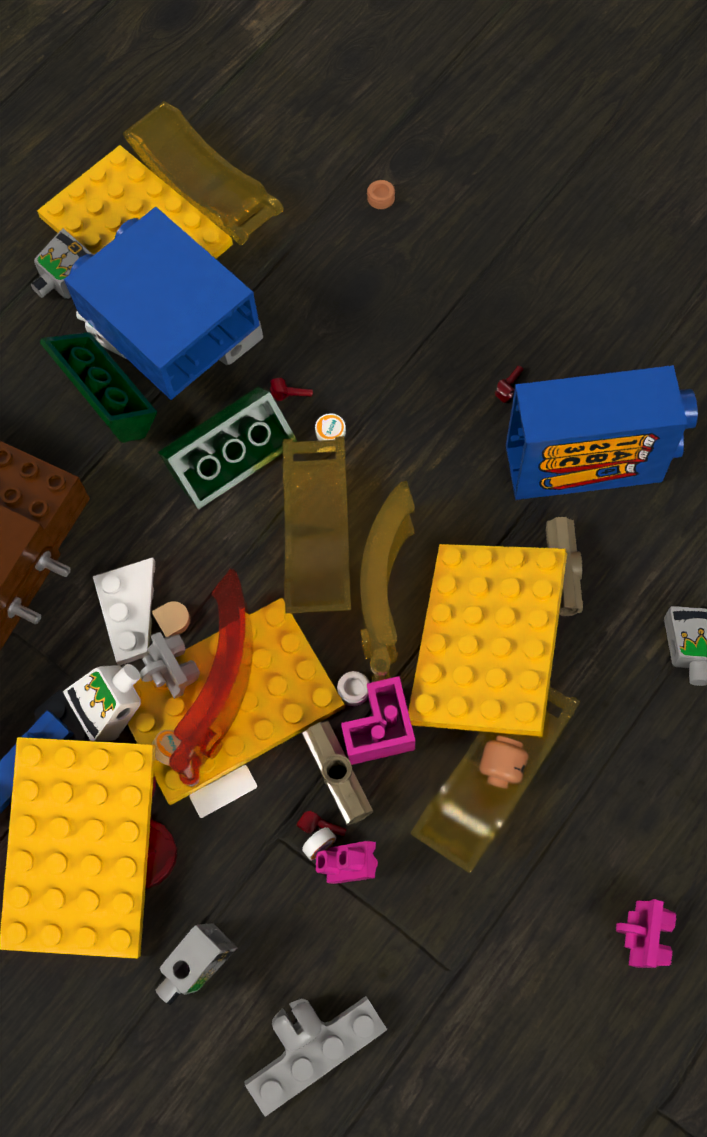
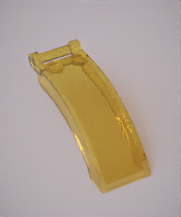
[123,101,284,245]
[283,436,351,614]
[360,481,415,682]
[410,686,581,874]

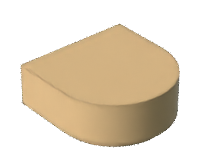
[152,602,190,637]

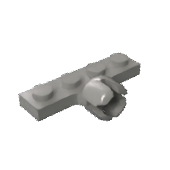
[244,996,387,1117]

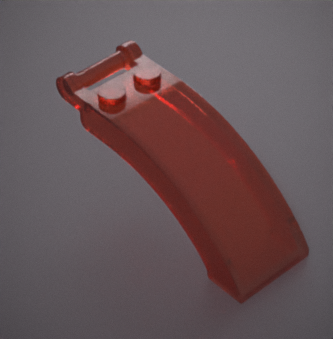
[169,568,253,787]

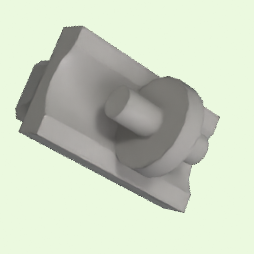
[140,632,200,699]

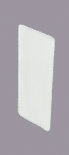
[189,765,257,818]

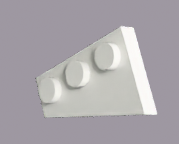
[93,557,155,666]

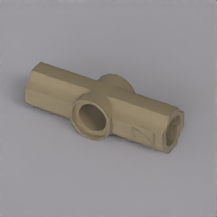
[546,517,583,616]
[302,721,373,825]

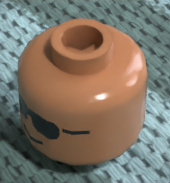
[479,736,528,789]

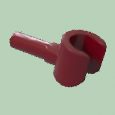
[495,366,523,403]
[270,378,313,401]
[297,811,346,837]

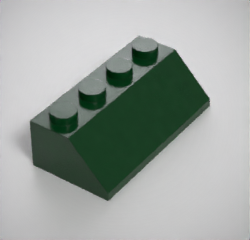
[40,332,157,443]
[158,387,298,510]

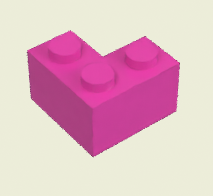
[341,676,415,765]

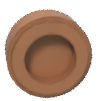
[367,180,395,209]

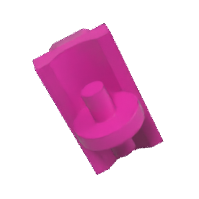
[316,841,378,884]
[616,899,676,968]

